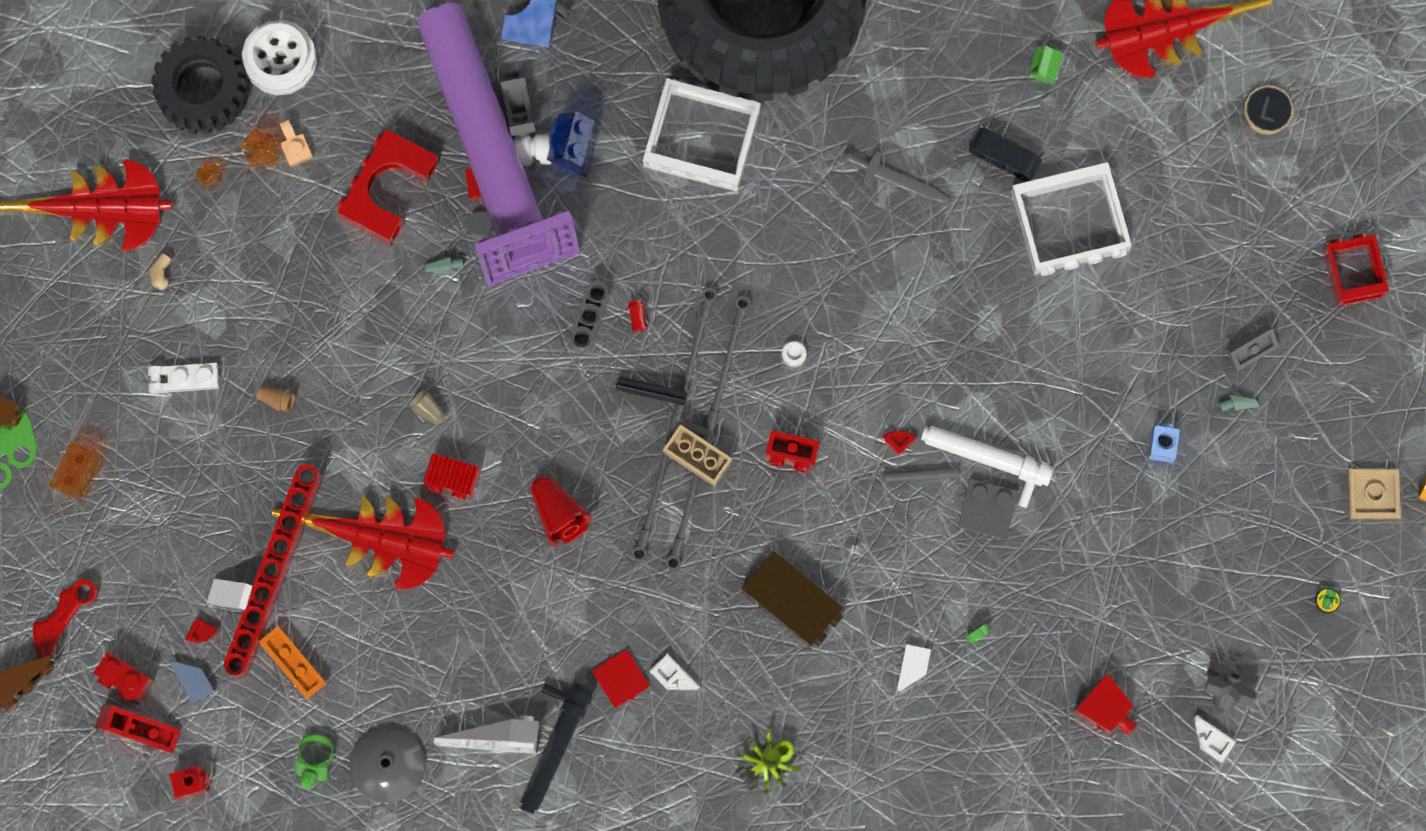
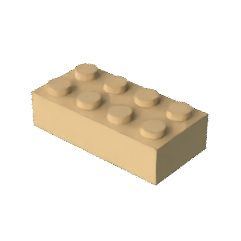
[663,424,732,487]

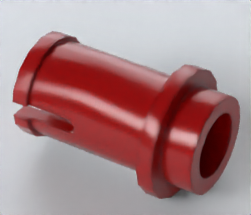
[626,300,648,332]

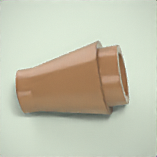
[256,385,295,413]

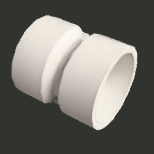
[515,133,551,166]

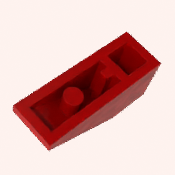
[94,704,181,753]

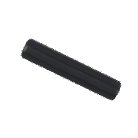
[616,377,688,405]

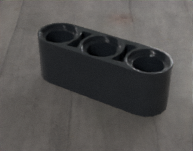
[968,127,1042,182]

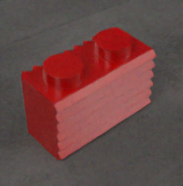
[423,453,481,501]

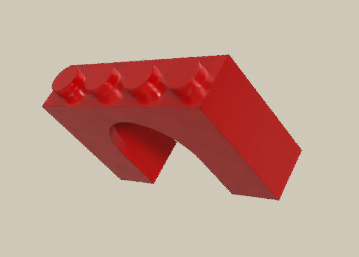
[337,129,439,246]

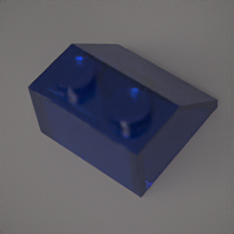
[546,112,599,177]

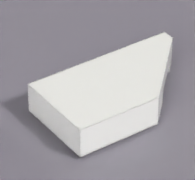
[1194,715,1236,763]

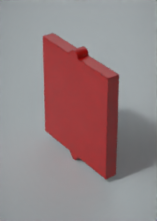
[592,650,650,709]

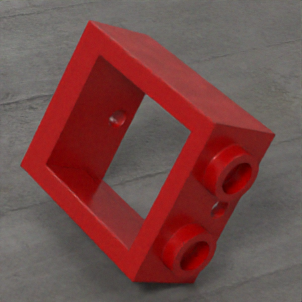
[1323,233,1389,307]

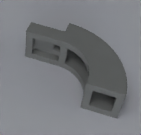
[499,69,535,137]

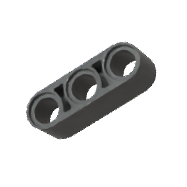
[571,281,609,354]

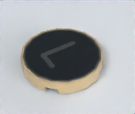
[1244,86,1293,135]

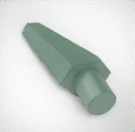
[424,256,463,272]
[1218,394,1260,412]

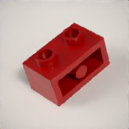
[765,430,820,473]
[93,652,154,703]

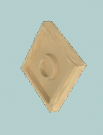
[1348,468,1401,519]

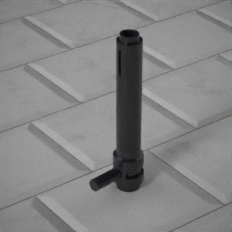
[520,682,593,815]

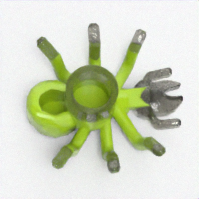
[735,727,801,795]

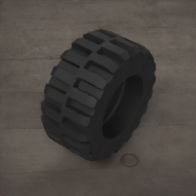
[151,36,249,135]

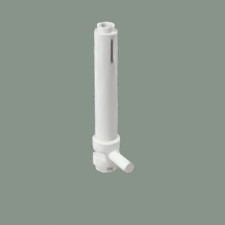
[921,425,1054,508]

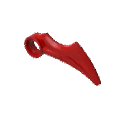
[33,579,98,659]

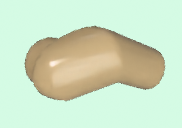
[150,253,172,290]

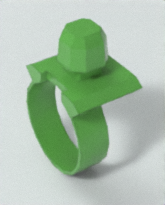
[295,734,333,789]

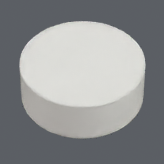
[782,341,807,367]

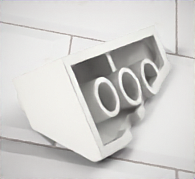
[434,715,539,754]

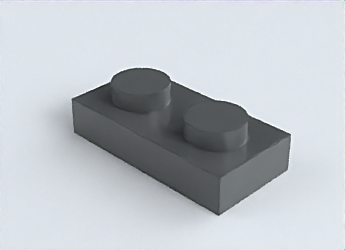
[1226,324,1279,372]

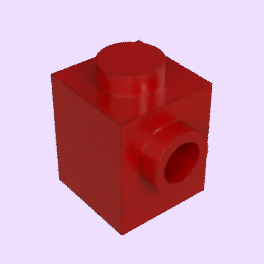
[169,766,210,801]

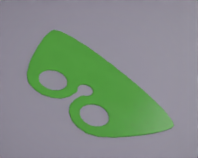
[0,411,36,490]

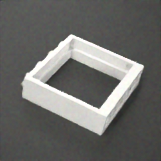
[643,79,761,192]
[1011,162,1132,276]

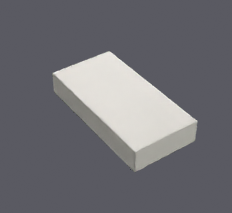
[207,579,252,610]

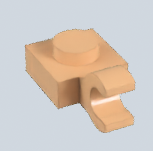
[280,120,313,167]

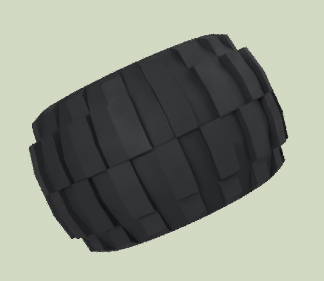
[658,0,867,101]

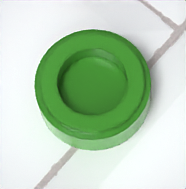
[965,623,991,644]

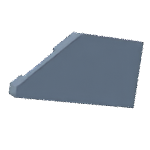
[170,661,215,704]

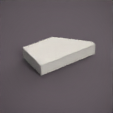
[897,644,931,692]
[649,653,700,690]

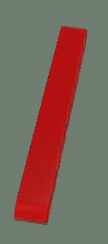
[224,464,322,678]

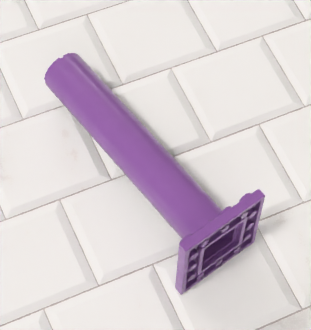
[417,3,580,286]

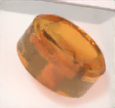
[196,163,222,188]

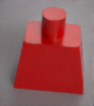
[1074,674,1137,736]

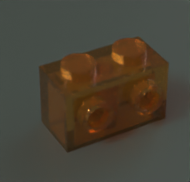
[49,441,102,502]

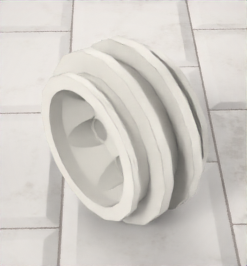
[242,20,317,95]

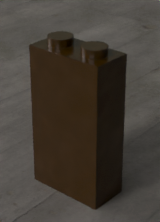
[741,550,844,649]

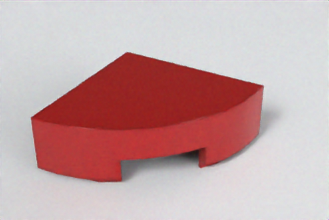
[882,431,917,456]
[184,617,219,643]

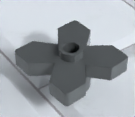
[1204,661,1258,711]

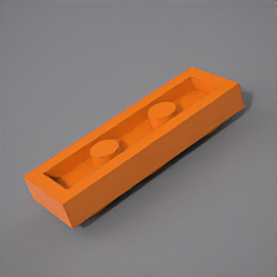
[259,626,327,700]

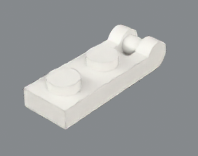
[148,363,219,393]

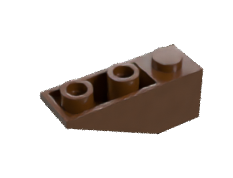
[0,656,58,713]

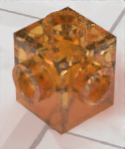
[239,128,280,170]

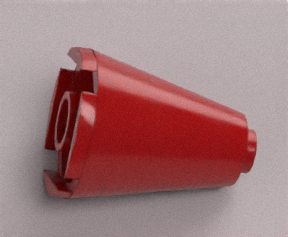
[530,476,593,547]

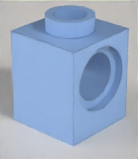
[1148,423,1180,463]

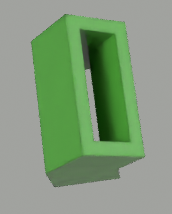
[1028,46,1063,85]

